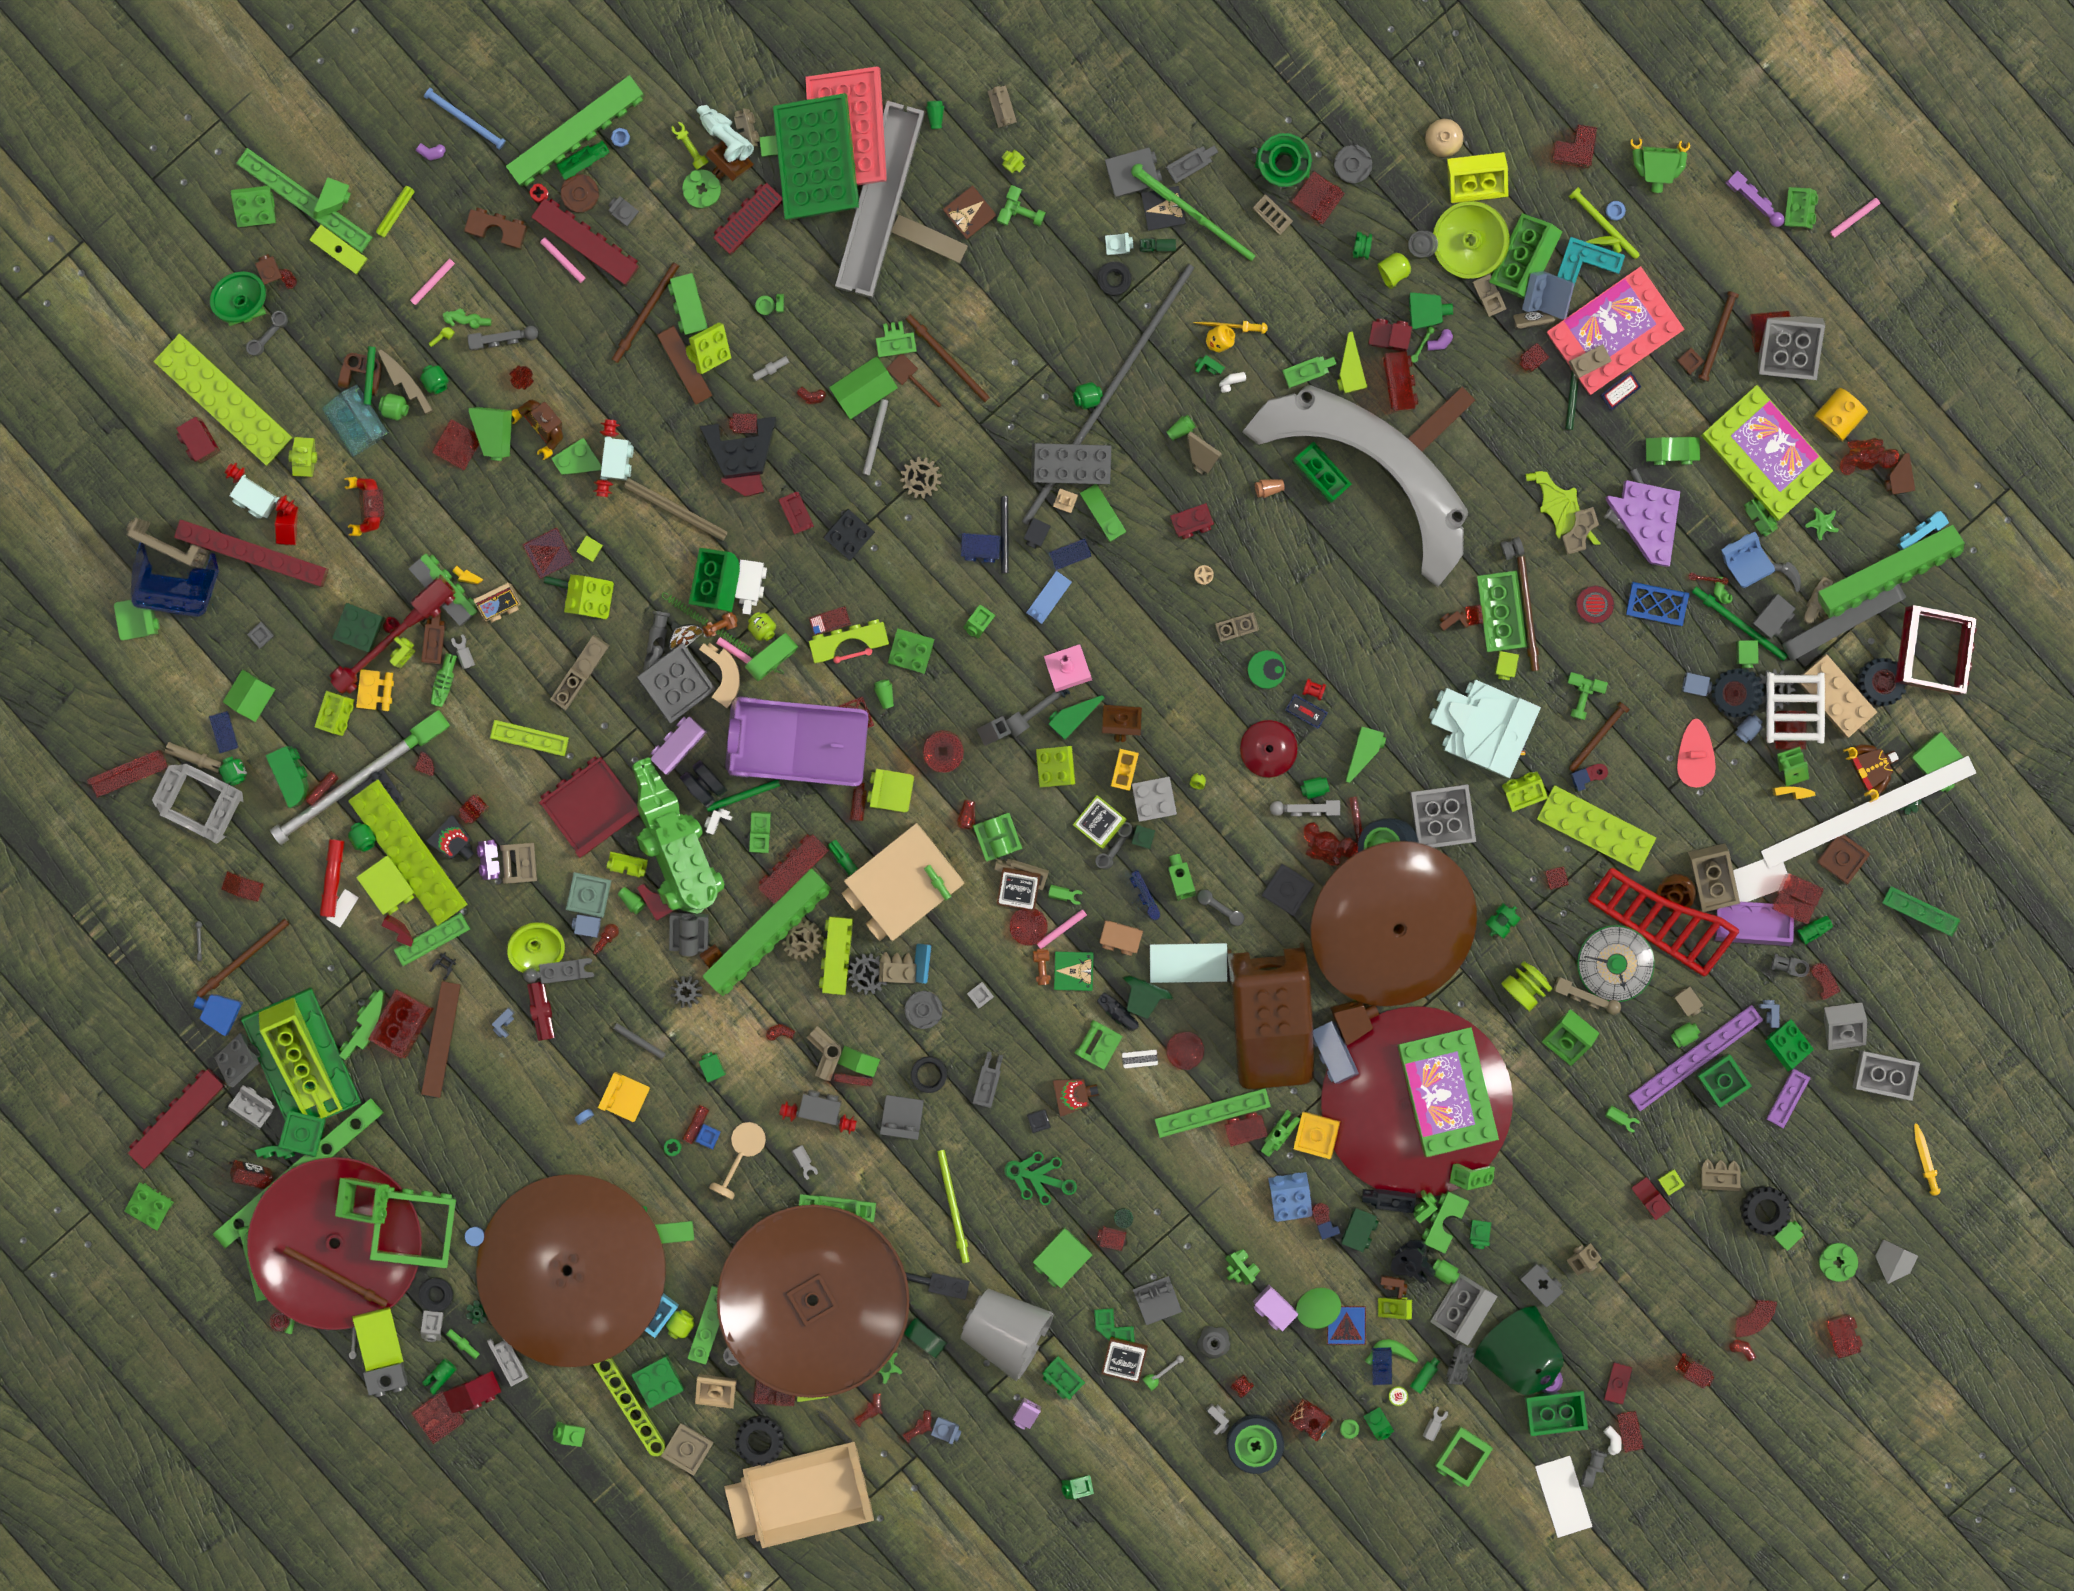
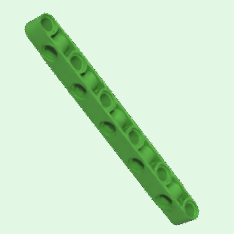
[213,1098,384,1249]

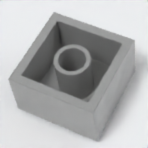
[1131,777,1177,822]

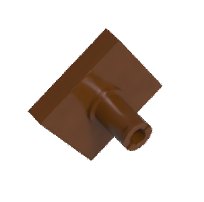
[705,141,754,181]
[1102,705,1142,742]

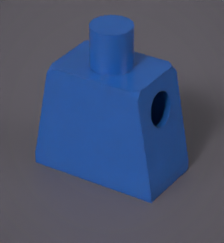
[193,994,243,1036]

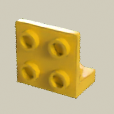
[598,1072,650,1122]

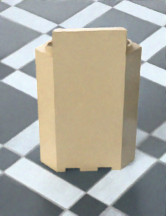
[724,1442,874,1548]

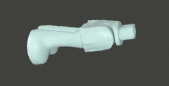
[697,105,754,162]

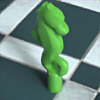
[443,308,492,329]

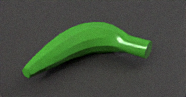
[1365,1339,1418,1365]

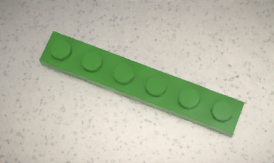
[1155,1088,1271,1138]

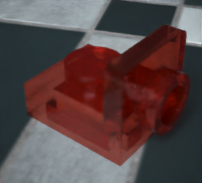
[1519,343,1549,372]
[729,413,757,434]

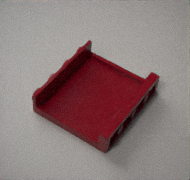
[538,756,640,858]

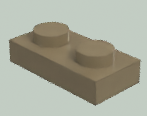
[1568,344,1612,379]

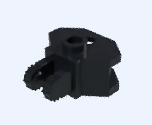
[1391,1240,1436,1284]

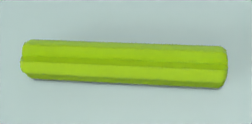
[376,186,414,237]

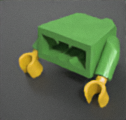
[1630,138,1690,193]

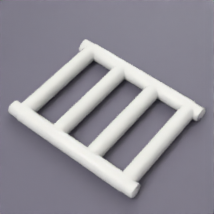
[1766,672,1825,743]

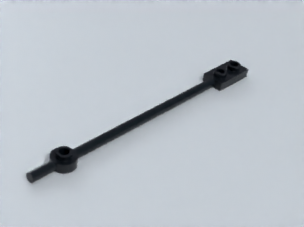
[905,1272,970,1300]

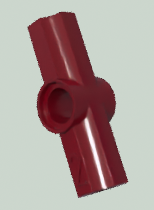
[527,982,555,1041]

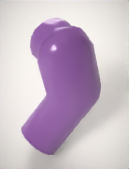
[416,143,445,160]
[1427,329,1453,351]

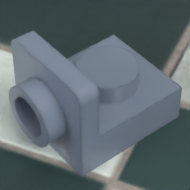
[1758,1000,1779,1028]
[492,1007,515,1038]
[931,1417,961,1444]

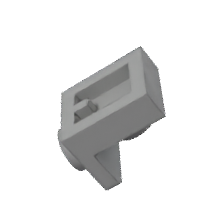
[421,1311,443,1342]

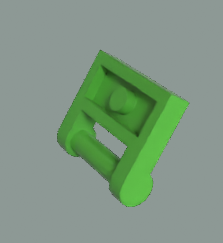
[1074,1020,1123,1069]

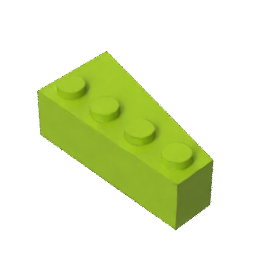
[819,916,853,995]

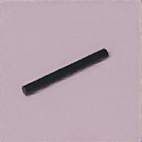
[1001,496,1009,573]

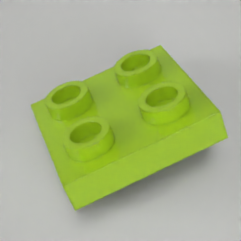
[686,323,731,374]
[1036,746,1075,787]

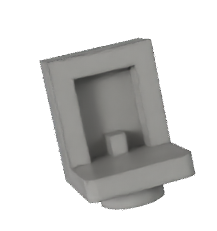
[1207,1404,1229,1435]

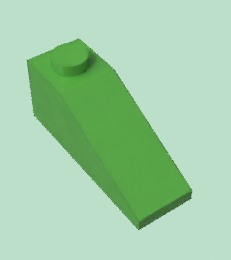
[1080,484,1126,542]
[1345,726,1386,783]

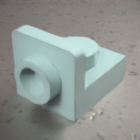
[1105,233,1133,255]

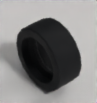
[911,1056,947,1093]

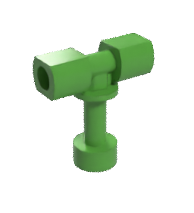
[997,185,1046,226]
[1568,672,1608,720]

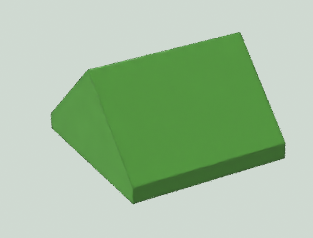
[223,669,276,722]

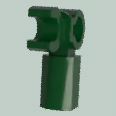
[1140,239,1176,252]

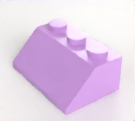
[651,716,707,775]

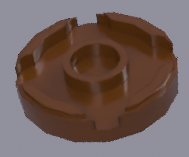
[561,174,599,213]

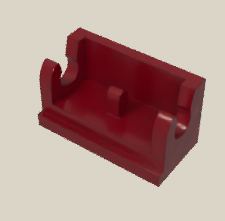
[778,492,814,535]

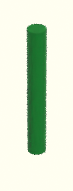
[363,346,376,405]

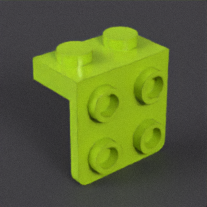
[564,574,614,619]
[867,769,914,812]

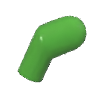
[1714,576,1733,604]

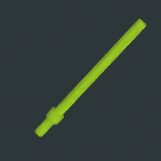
[937,1150,970,1263]

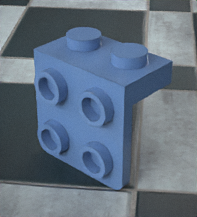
[1721,532,1775,588]
[1268,1172,1312,1222]

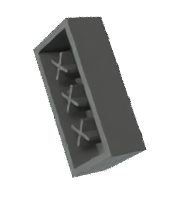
[1031,443,1111,484]

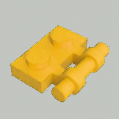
[356,670,394,711]

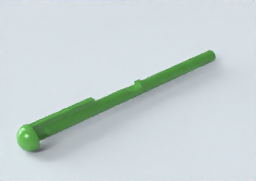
[1131,164,1255,261]

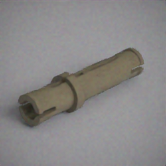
[165,742,223,774]

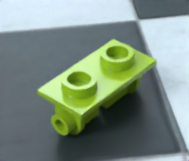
[607,851,648,878]

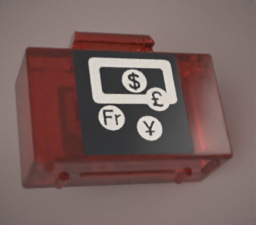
[230,1160,273,1189]

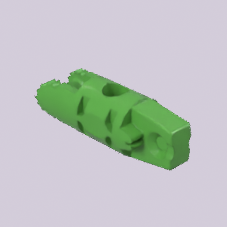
[1261,1110,1300,1156]

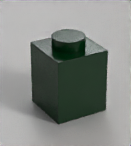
[1131,825,1155,849]

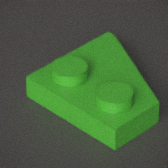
[551,438,602,475]

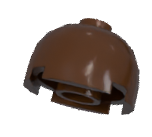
[1656,874,1696,913]

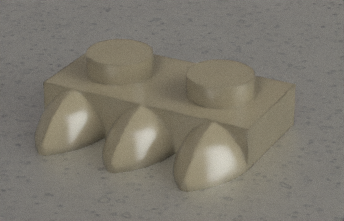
[879,952,916,983]
[1701,1159,1741,1191]

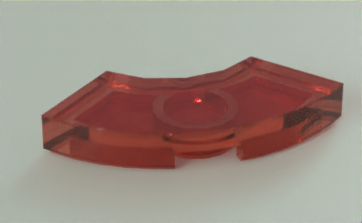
[1735,1300,1777,1337]

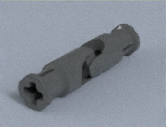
[640,611,670,687]

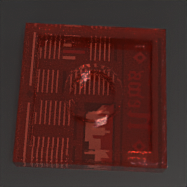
[411,1390,465,1444]

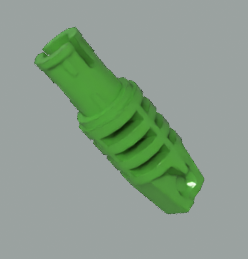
[430,653,457,707]

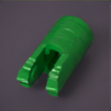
[422,1358,457,1395]

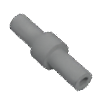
[752,356,790,381]

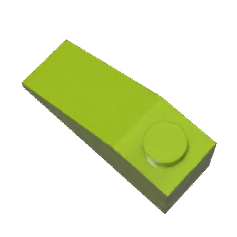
[1337,331,1367,394]

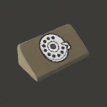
[1513,311,1555,329]

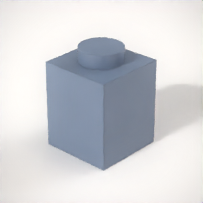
[1681,673,1712,697]
[572,914,601,937]

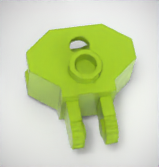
[289,437,317,477]

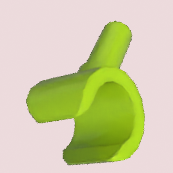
[429,327,455,347]

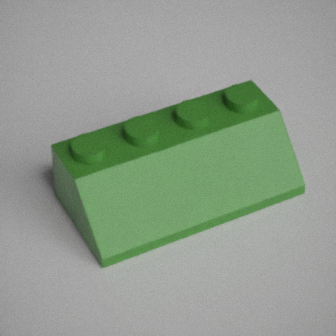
[1489,213,1562,299]

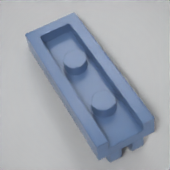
[1027,571,1072,624]

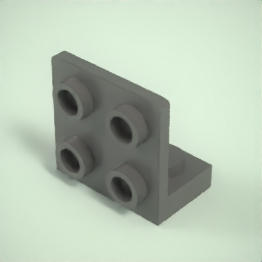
[880,1095,924,1140]

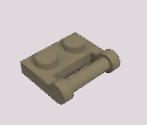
[500,843,537,884]

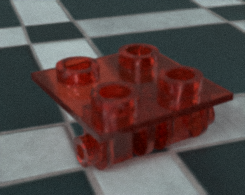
[1292,171,1345,225]
[432,419,480,470]

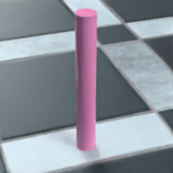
[1830,198,1880,238]
[540,237,586,283]
[410,258,455,305]
[716,637,753,663]
[1036,909,1087,949]

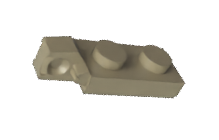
[994,859,1049,890]

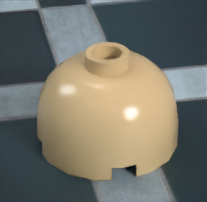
[1425,119,1464,158]

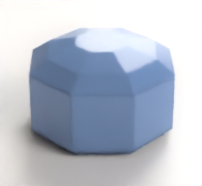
[611,128,630,148]

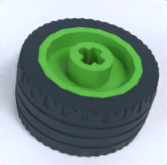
[1358,818,1419,853]
[1226,1415,1284,1474]

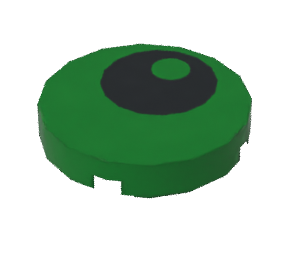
[1248,650,1286,689]

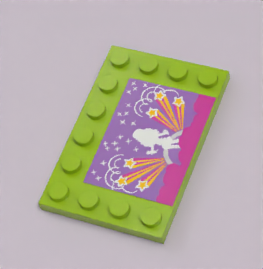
[1701,385,1833,521]

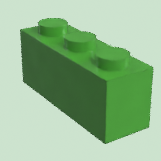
[668,273,708,336]

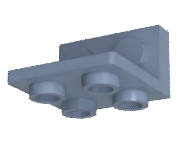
[1522,271,1574,320]

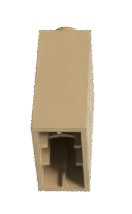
[841,823,965,941]

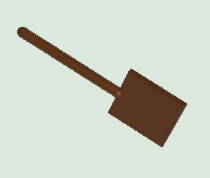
[886,354,941,407]

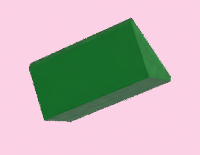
[1292,442,1352,504]

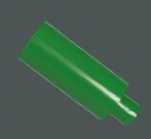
[1409,1357,1440,1394]

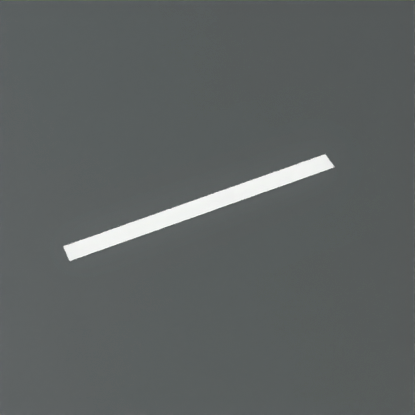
[1761,756,1976,868]

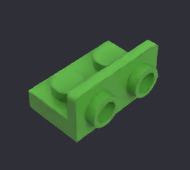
[1785,187,1818,229]

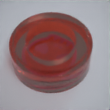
[270,1312,290,1331]

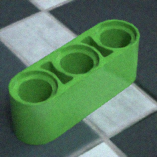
[745,633,799,682]

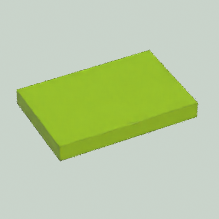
[353,1307,404,1372]

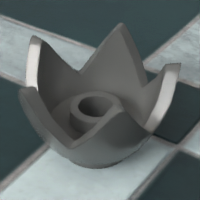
[1196,1326,1230,1359]

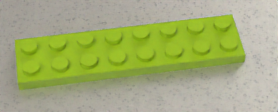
[153,333,293,466]
[349,780,468,926]

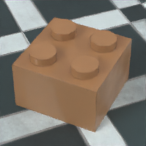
[1099,920,1143,956]

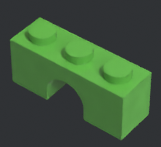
[1422,1191,1469,1253]

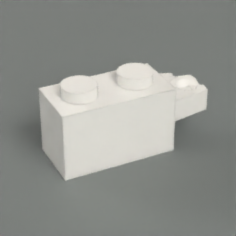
[735,560,767,615]

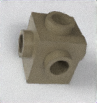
[1567,1243,1602,1276]

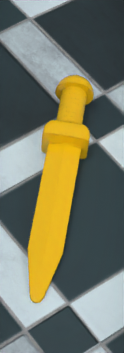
[1193,321,1268,334]
[1914,1124,1941,1196]

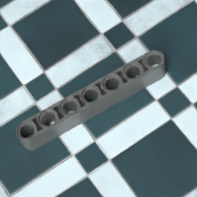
[1782,584,1906,661]

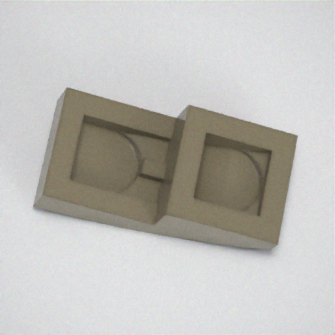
[1472,274,1506,317]

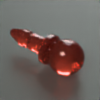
[593,924,619,954]

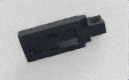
[1362,1189,1416,1213]

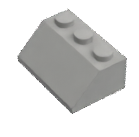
[1430,1273,1498,1345]

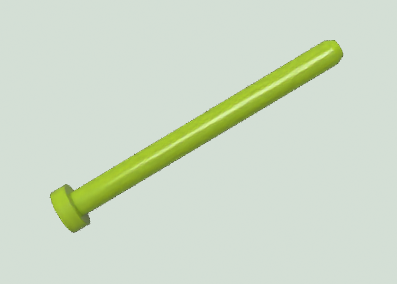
[1569,187,1640,259]

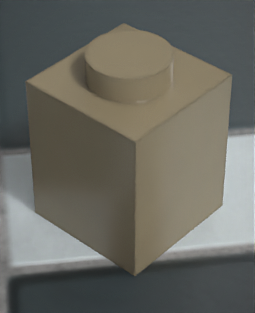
[1673,986,1703,1017]

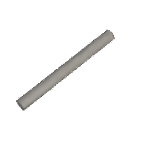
[862,399,888,475]

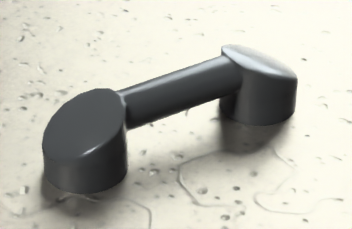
[246,311,288,356]
[1095,822,1134,870]
[1197,889,1244,926]

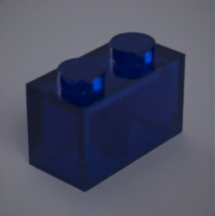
[961,533,1001,563]

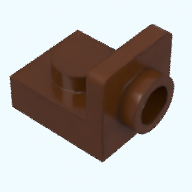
[1379,1275,1407,1299]

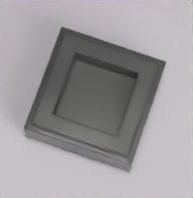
[247,622,274,649]

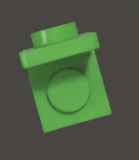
[1450,1164,1495,1190]

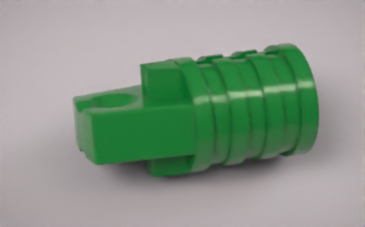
[1797,916,1833,945]

